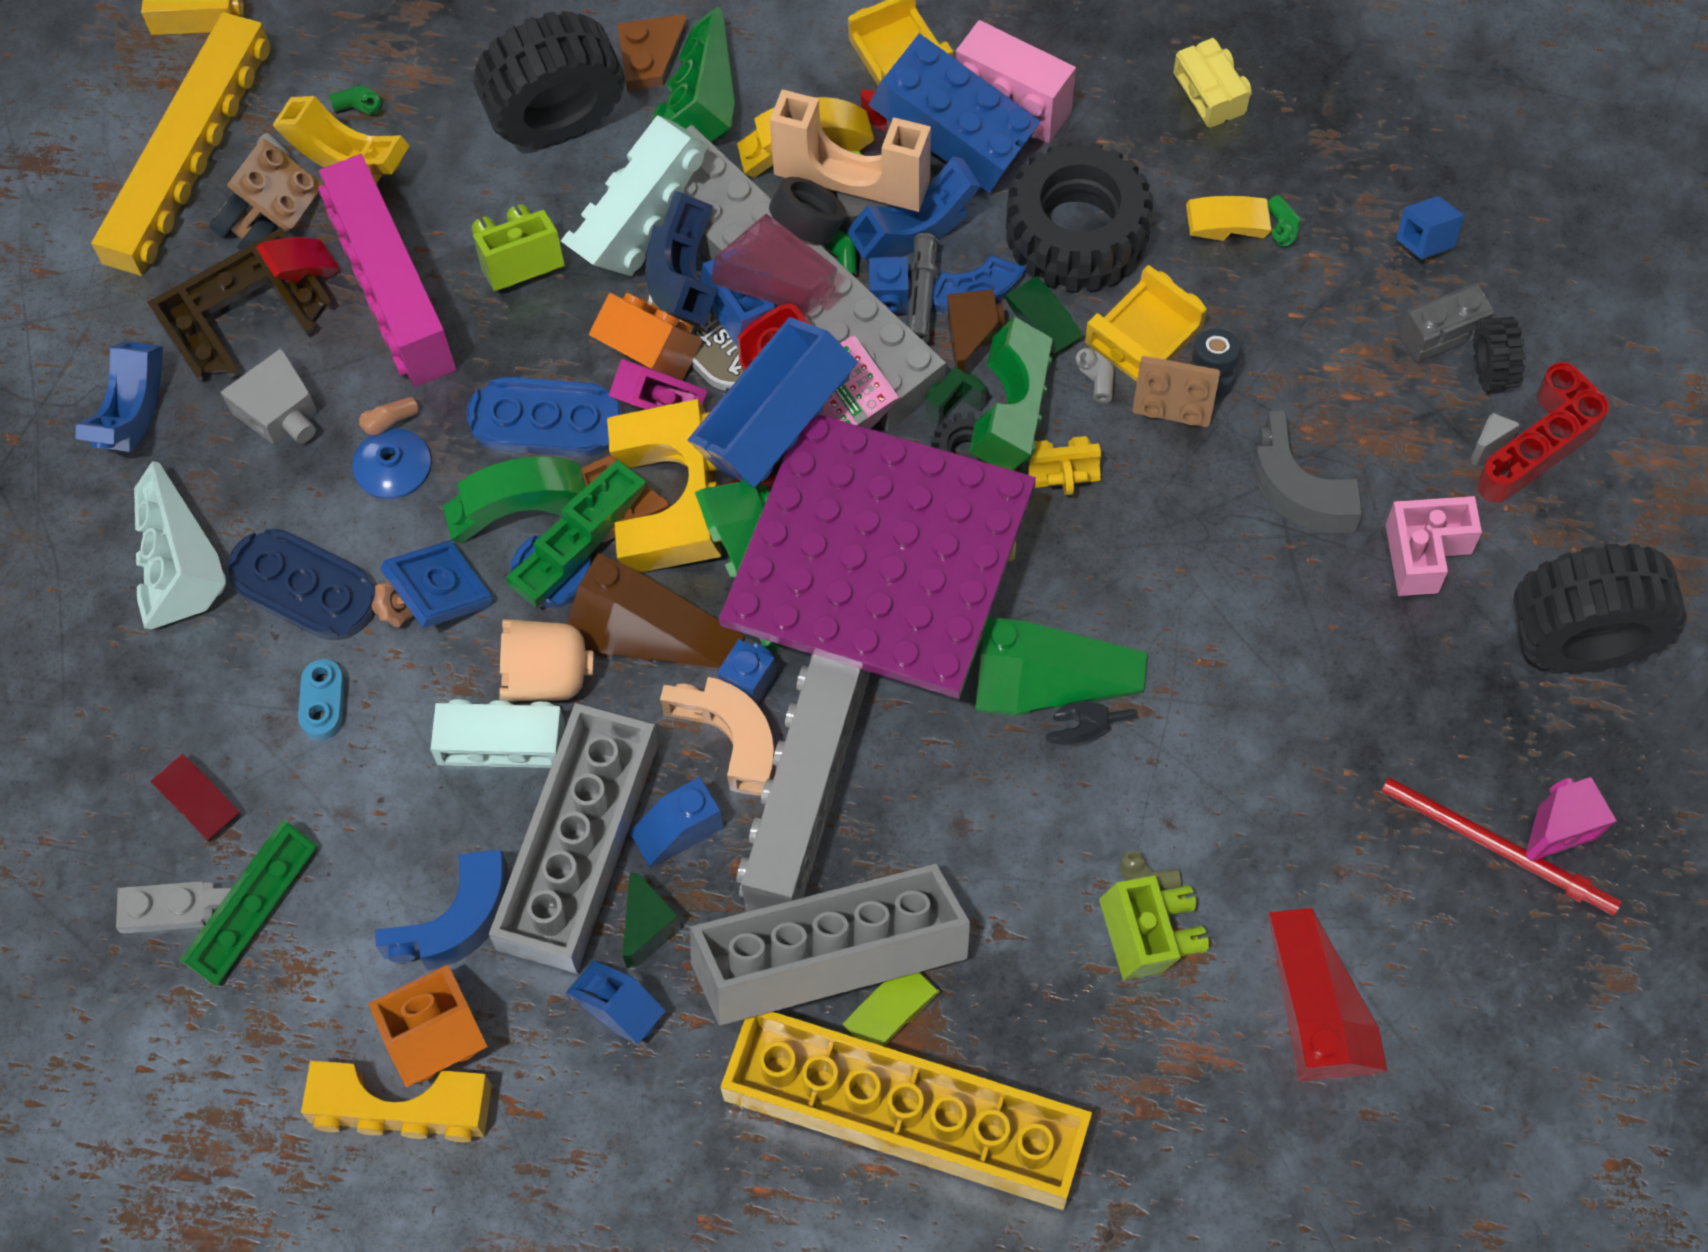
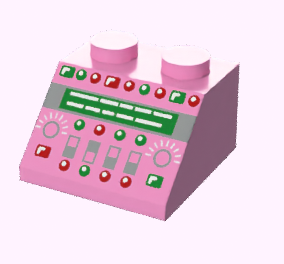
[819,335,900,429]

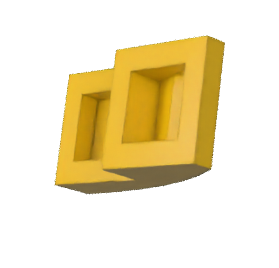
[1186,196,1272,241]

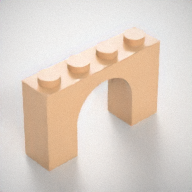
[770,90,931,212]

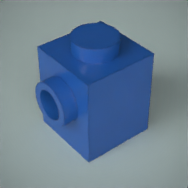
[1396,196,1464,259]
[869,257,908,315]
[717,640,777,706]

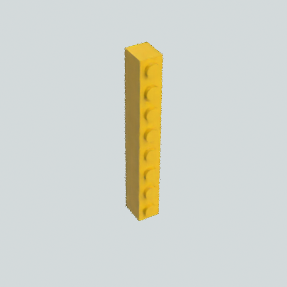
[91,12,270,276]

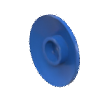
[352,428,431,499]

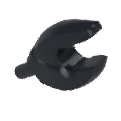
[1046,701,1136,746]

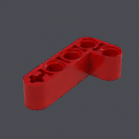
[1477,362,1609,503]

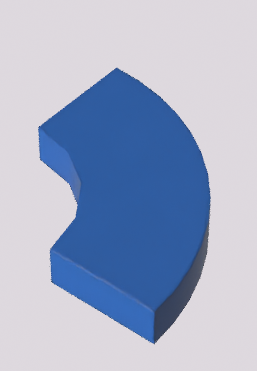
[932,255,1026,313]

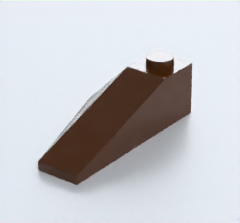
[567,553,745,671]

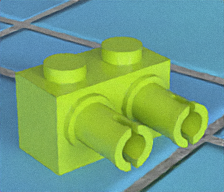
[471,204,565,291]
[1099,875,1209,981]

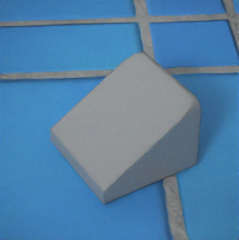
[1471,413,1520,466]

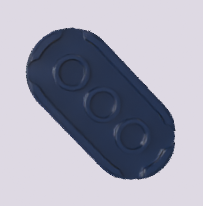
[228,529,375,640]

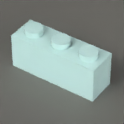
[430,699,565,768]

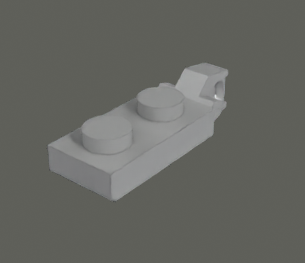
[116,881,231,933]

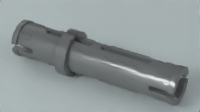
[907,233,939,343]

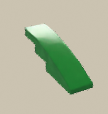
[506,459,647,608]

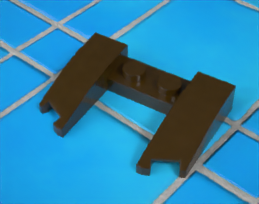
[148,227,332,380]

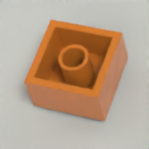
[588,292,703,381]
[368,964,488,1087]

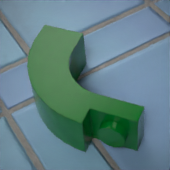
[443,456,586,543]

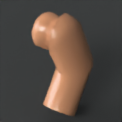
[359,397,418,436]

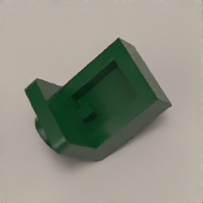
[925,367,986,426]

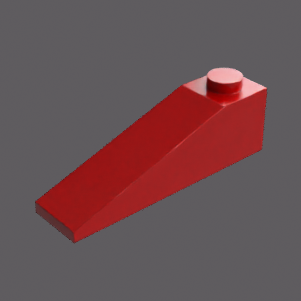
[1268,908,1387,1082]

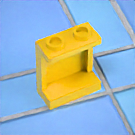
[848,0,953,86]
[1085,265,1207,382]

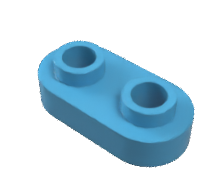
[298,659,345,741]

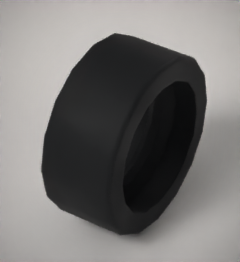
[769,177,846,244]

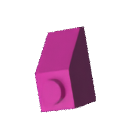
[608,359,707,409]
[1525,777,1617,862]

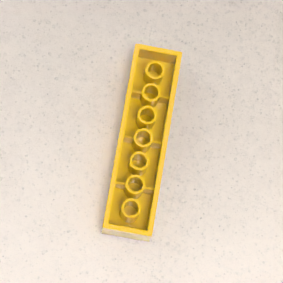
[720,1011,1092,1211]

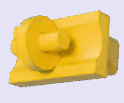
[1028,436,1101,495]

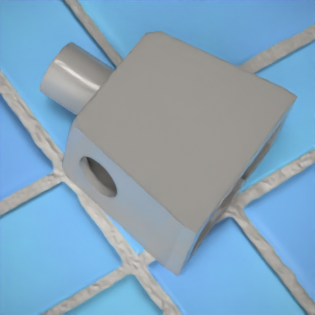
[221,349,317,444]

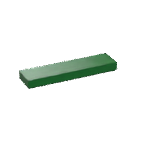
[179,820,318,986]

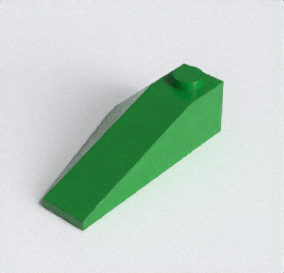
[651,6,735,142]
[695,481,785,652]
[975,617,1147,716]

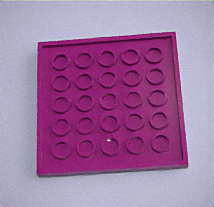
[719,415,1036,699]

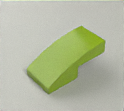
[843,972,940,1047]

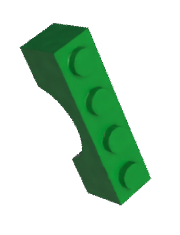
[969,316,1053,470]

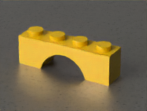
[301,1061,492,1142]

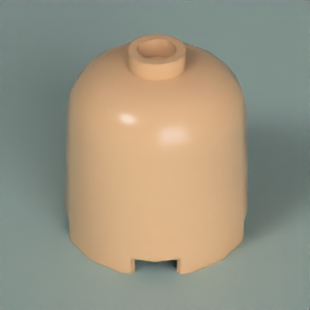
[500,619,593,701]

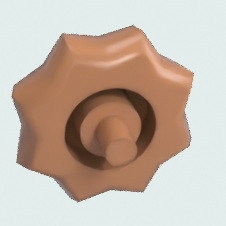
[371,579,414,628]

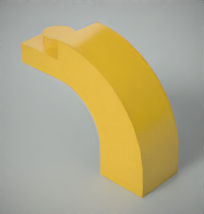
[273,96,410,184]
[737,97,874,178]

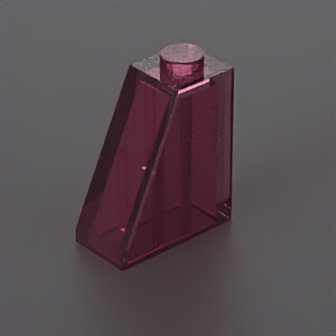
[711,213,838,313]

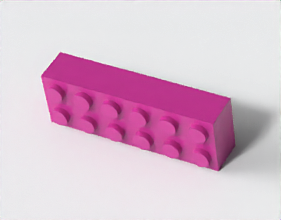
[318,153,457,388]

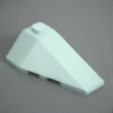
[134,461,226,629]

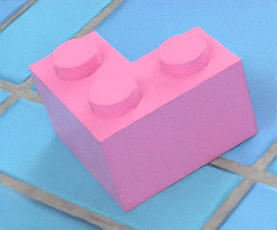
[1386,496,1482,596]

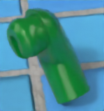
[329,85,383,115]
[1267,195,1301,246]
[823,228,857,276]

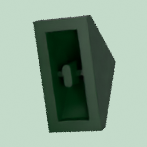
[622,873,681,969]

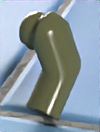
[1120,851,1181,891]

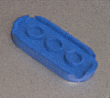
[467,377,622,457]

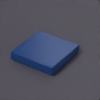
[381,540,493,628]

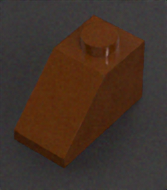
[947,289,1005,373]

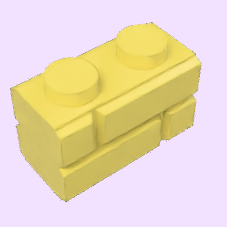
[1173,38,1252,128]

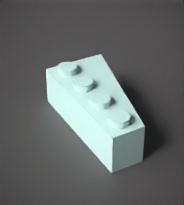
[561,115,709,276]

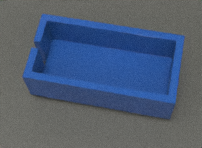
[869,33,1041,193]
[687,317,858,488]

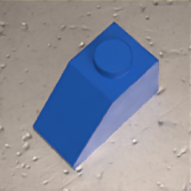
[629,777,724,869]
[566,960,666,1044]

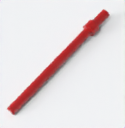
[1381,777,1622,916]

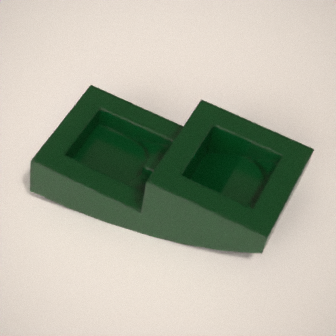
[1004,276,1084,356]

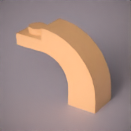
[660,677,776,796]

